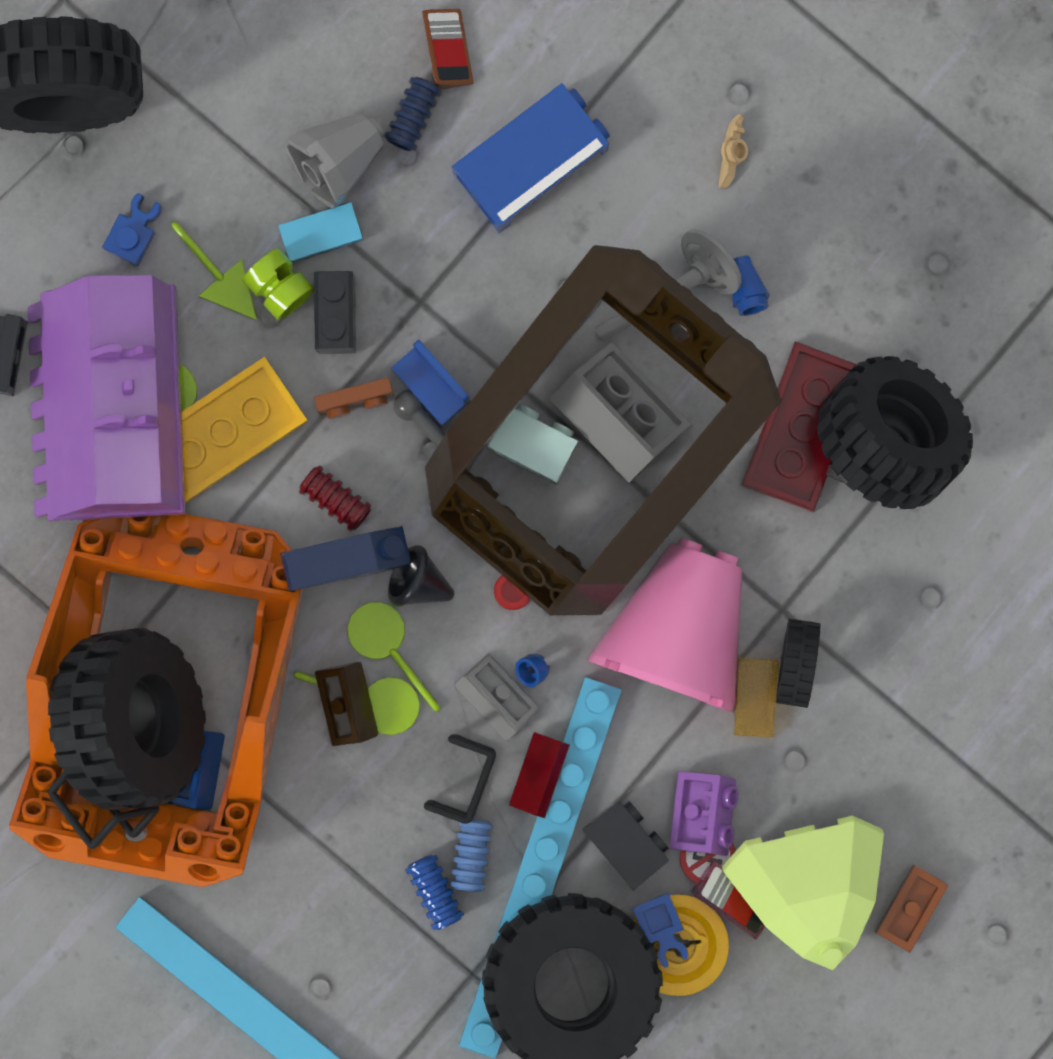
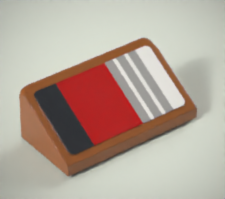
[422,9,474,90]

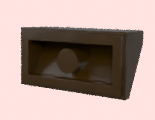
[315,662,378,746]

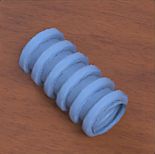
[450,819,493,892]

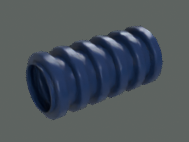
[384,77,442,151]

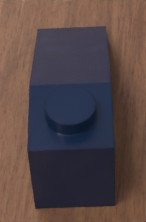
[280,526,411,592]

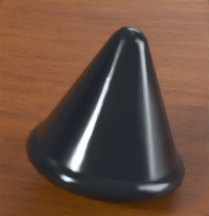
[388,545,455,607]

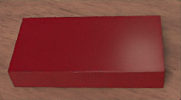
[509,732,570,818]

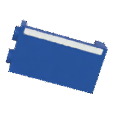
[452,83,610,233]

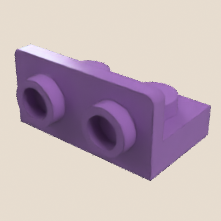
[669,771,738,856]

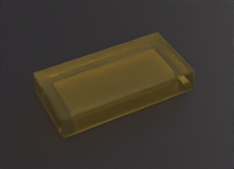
[734,658,778,738]

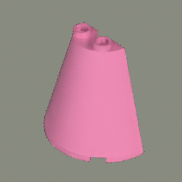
[588,538,742,713]

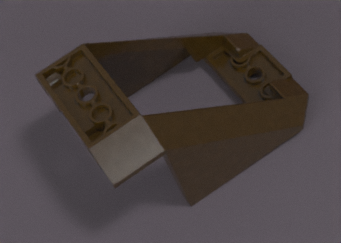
[425,245,782,616]

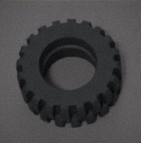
[817,356,973,509]

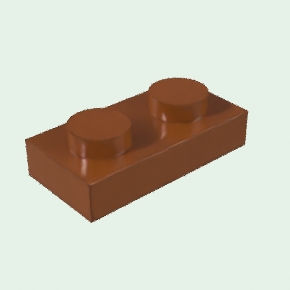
[314,377,394,419]
[875,865,949,953]

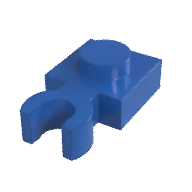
[102,193,162,267]
[632,893,688,968]

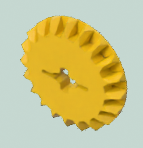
[634,894,729,996]

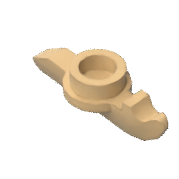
[718,114,748,189]

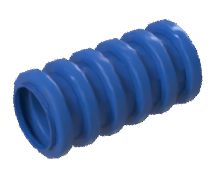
[405,854,464,930]

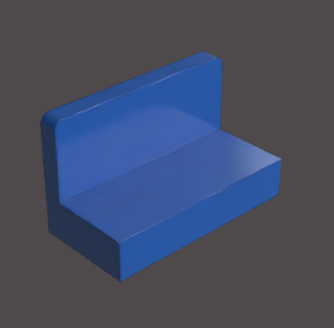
[391,339,471,426]

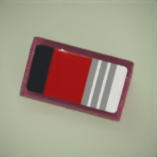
[691,860,765,940]

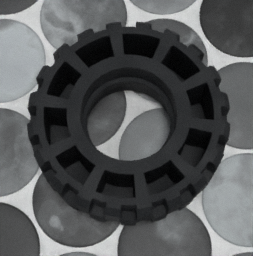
[0,16,143,134]
[48,628,206,810]
[482,893,663,1059]

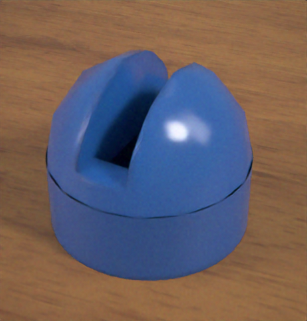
[515,653,550,687]

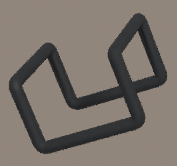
[424,734,496,824]
[48,771,160,849]

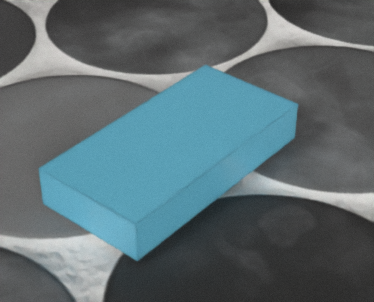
[278,202,363,263]

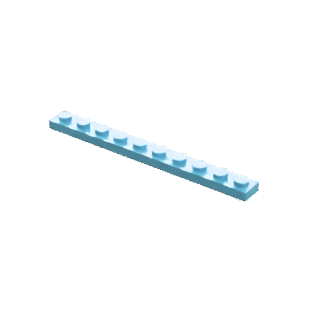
[459,677,622,1059]

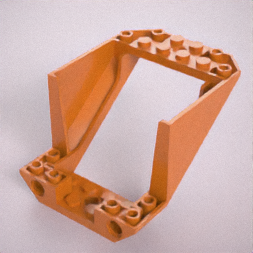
[9,514,303,887]

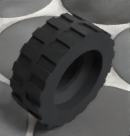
[776,618,821,708]

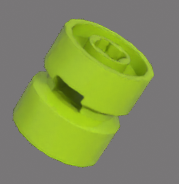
[242,248,315,321]

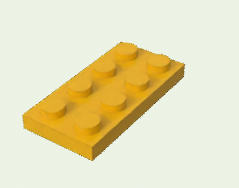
[181,356,309,504]

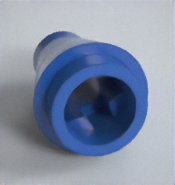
[732,256,770,316]

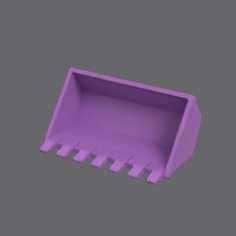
[28,275,186,521]

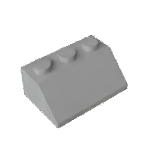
[549,342,691,483]

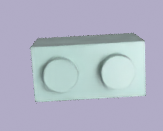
[488,404,578,485]

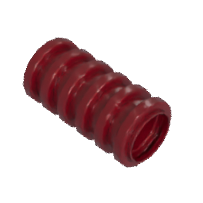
[299,465,371,532]

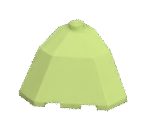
[722,815,884,970]

